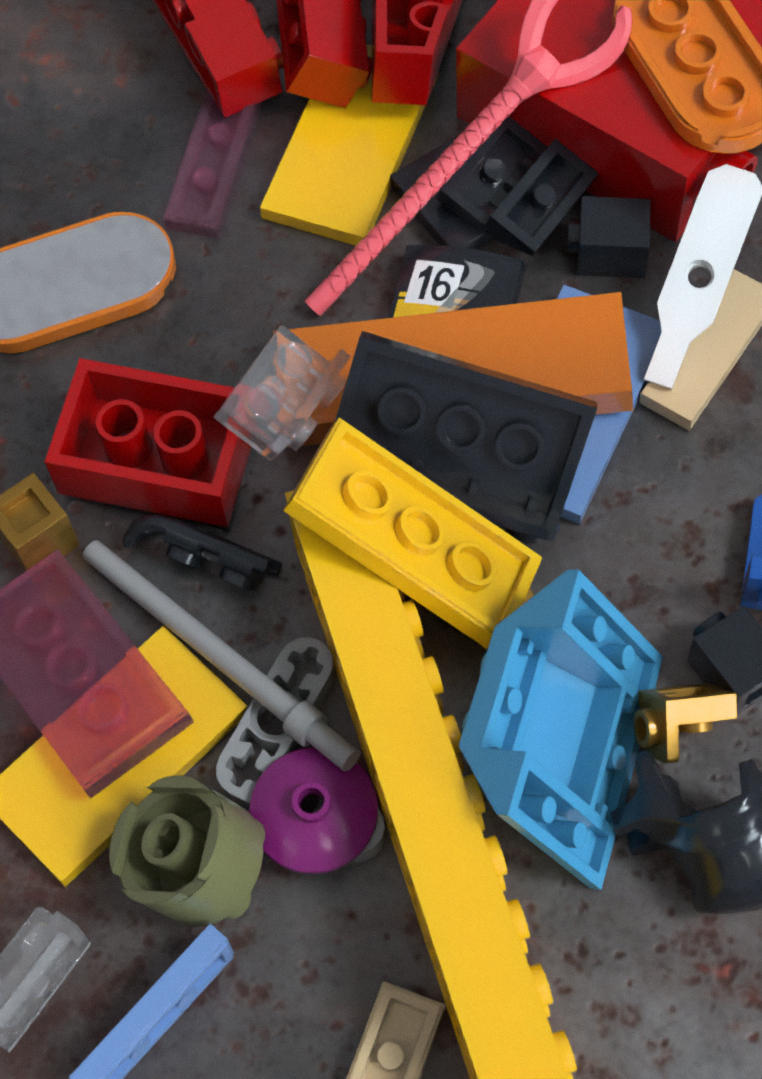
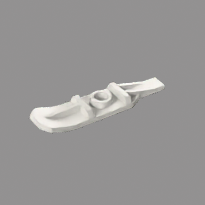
[644,164,762,390]

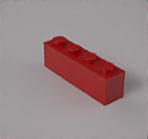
[276,0,372,108]

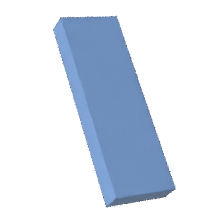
[69,923,234,1079]

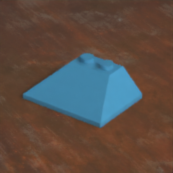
[459,569,663,890]

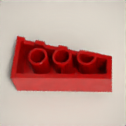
[152,0,284,118]
[371,0,463,105]

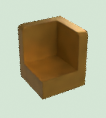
[0,472,80,579]

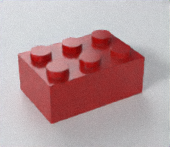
[44,358,258,527]

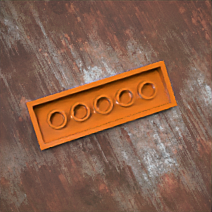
[272,292,633,448]

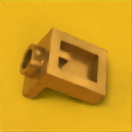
[633,683,737,764]

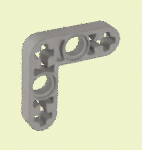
[216,637,386,863]

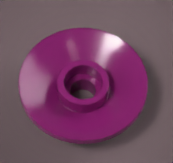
[249,747,378,874]

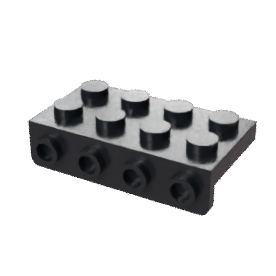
[335,331,598,544]

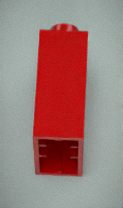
[456,0,762,242]

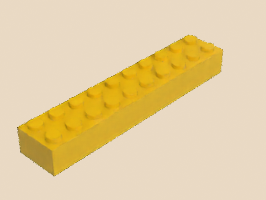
[284,490,577,1079]

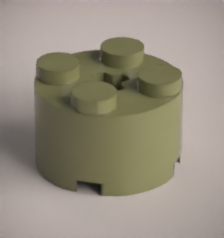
[109,775,265,927]

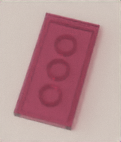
[0,549,194,799]

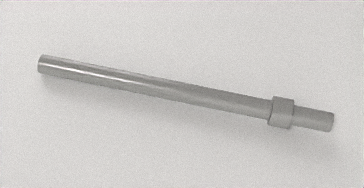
[83,540,360,772]

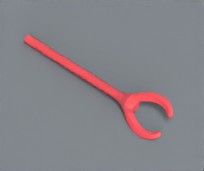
[304,0,633,316]

